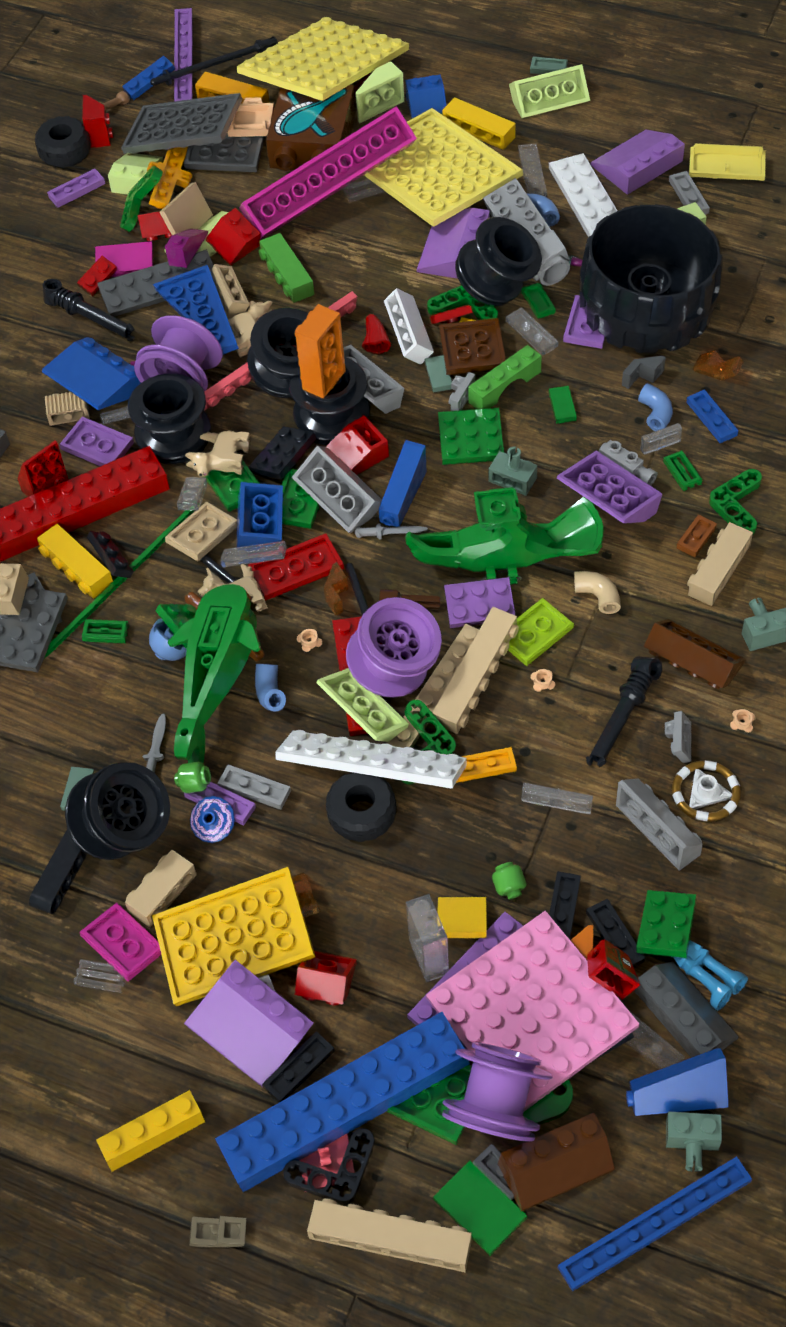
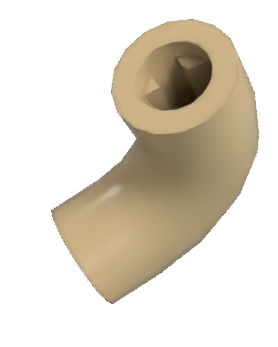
[574,571,621,614]

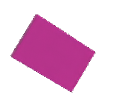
[95,241,153,277]
[80,903,161,982]

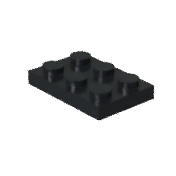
[249,426,317,480]

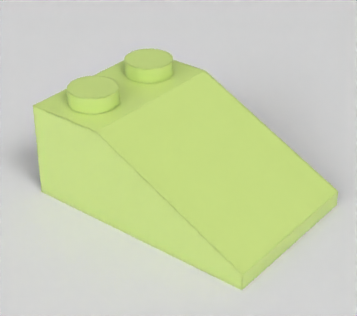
[356,61,404,123]
[108,153,163,197]

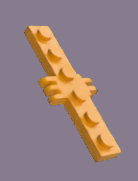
[147,146,192,209]

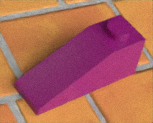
[165,229,208,268]

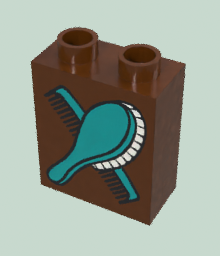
[266,85,356,171]

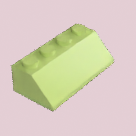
[509,64,590,118]

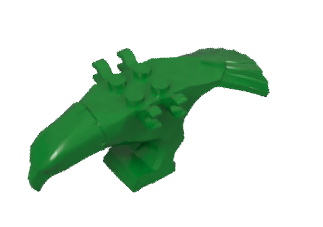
[405,487,604,585]

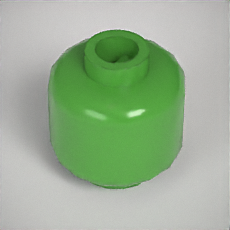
[174,761,211,793]
[492,862,527,900]

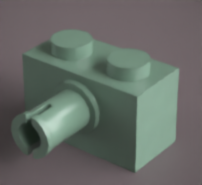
[489,447,537,496]
[742,598,786,651]
[666,1112,722,1172]

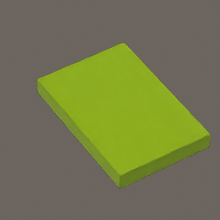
[508,598,574,666]

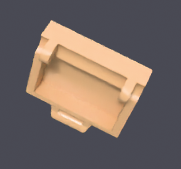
[227,97,275,137]

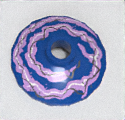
[190,796,235,843]

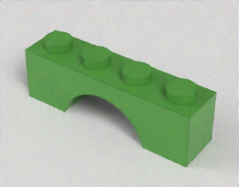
[468,345,542,409]

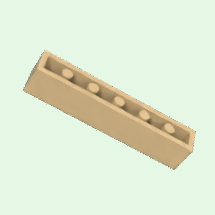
[432,607,519,734]
[307,1199,472,1272]

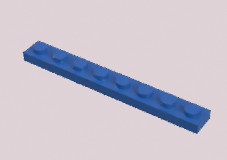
[558,1156,752,1292]

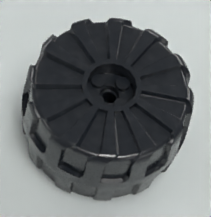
[579,204,723,354]

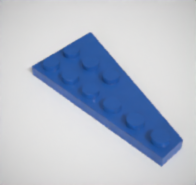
[153,265,239,355]

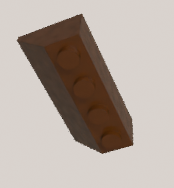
[644,619,746,689]
[497,1113,615,1212]

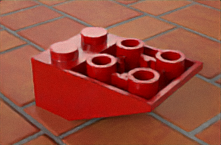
[326,415,389,475]
[17,440,69,497]

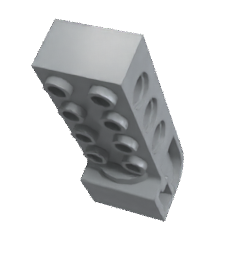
[483,178,570,286]

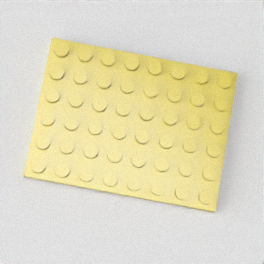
[237,17,409,101]
[364,108,523,227]

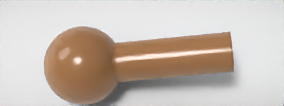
[103,91,130,110]

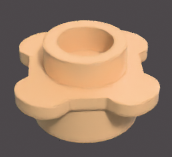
[297,629,322,652]
[531,669,555,692]
[730,709,755,733]

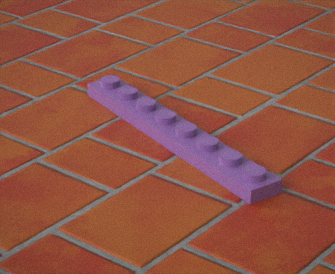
[174,8,193,102]

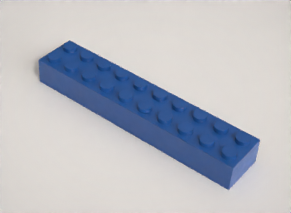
[215,1012,470,1192]

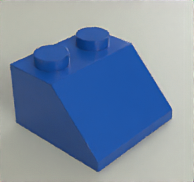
[405,75,447,119]

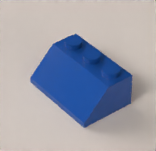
[237,482,283,551]

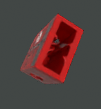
[587,939,640,1000]

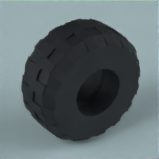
[35,116,91,168]
[326,772,396,842]

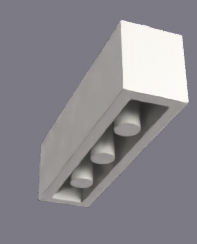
[384,288,434,364]

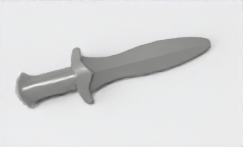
[355,523,428,539]
[142,714,166,773]

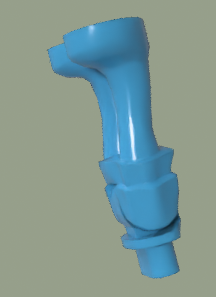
[671,940,748,1011]

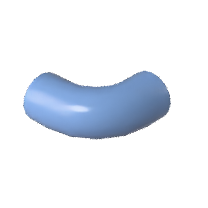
[527,194,560,226]
[638,383,673,432]
[255,664,286,712]

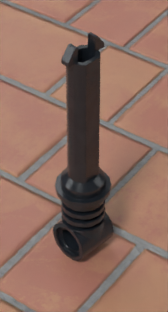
[43,279,135,341]
[586,656,663,767]

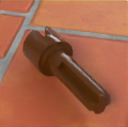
[379,589,440,609]

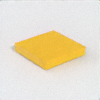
[437,897,487,938]

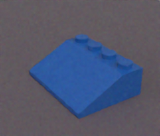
[42,337,141,410]

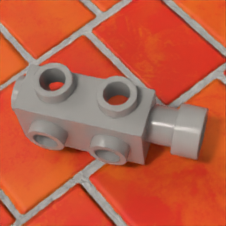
[599,440,658,486]

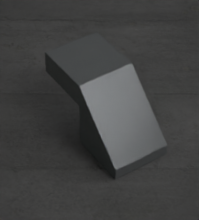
[622,356,666,389]

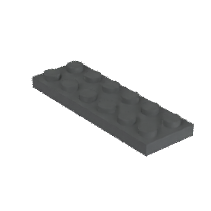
[97,249,213,317]

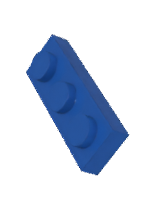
[122,56,175,100]
[686,389,738,443]

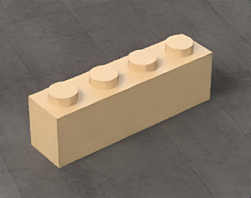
[687,522,753,606]

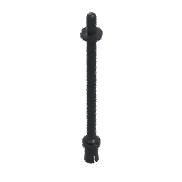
[150,36,278,86]

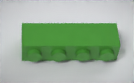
[258,233,314,303]

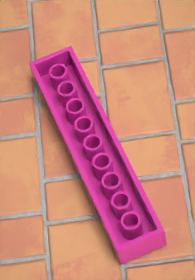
[239,106,417,240]

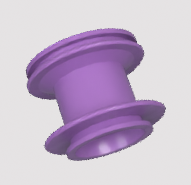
[134,316,223,391]
[346,597,442,698]
[442,1042,553,1141]

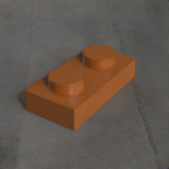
[676,514,717,557]

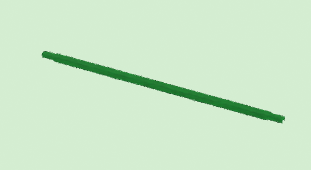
[44,503,198,659]

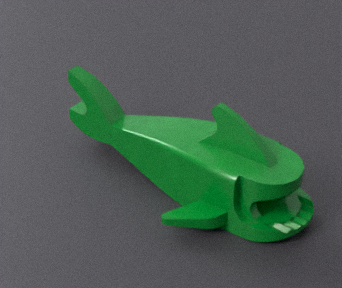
[167,584,261,763]

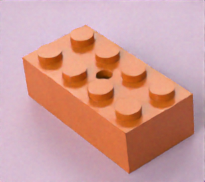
[295,304,346,399]

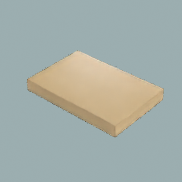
[160,182,213,235]
[165,502,237,561]

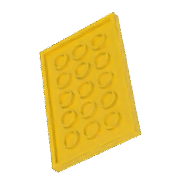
[152,867,315,1007]

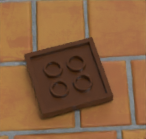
[439,318,506,375]

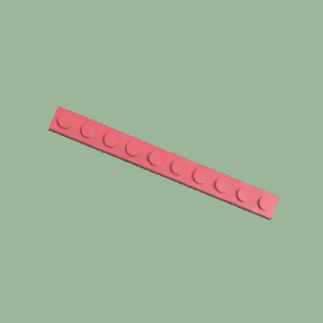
[204,291,357,410]

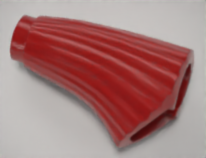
[362,314,391,354]

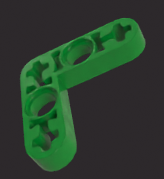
[120,166,163,232]
[427,285,498,320]
[709,469,762,536]
[401,700,456,784]

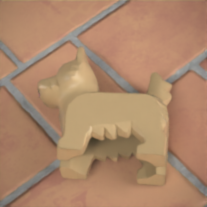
[228,301,273,357]
[185,430,250,477]
[198,564,267,612]

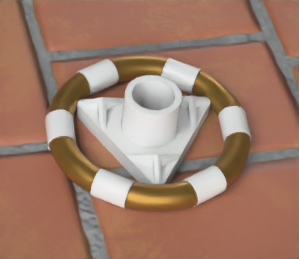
[672,760,741,822]

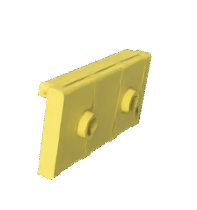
[689,143,766,181]

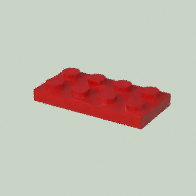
[248,533,344,601]

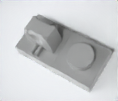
[449,372,475,411]
[665,711,691,763]

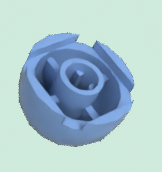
[149,619,187,661]

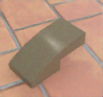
[189,1216,246,1247]

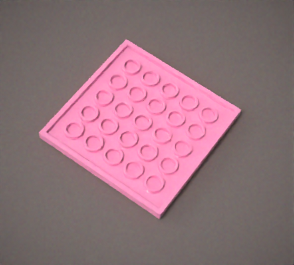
[426,911,639,1111]

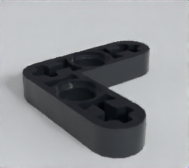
[283,1128,375,1205]

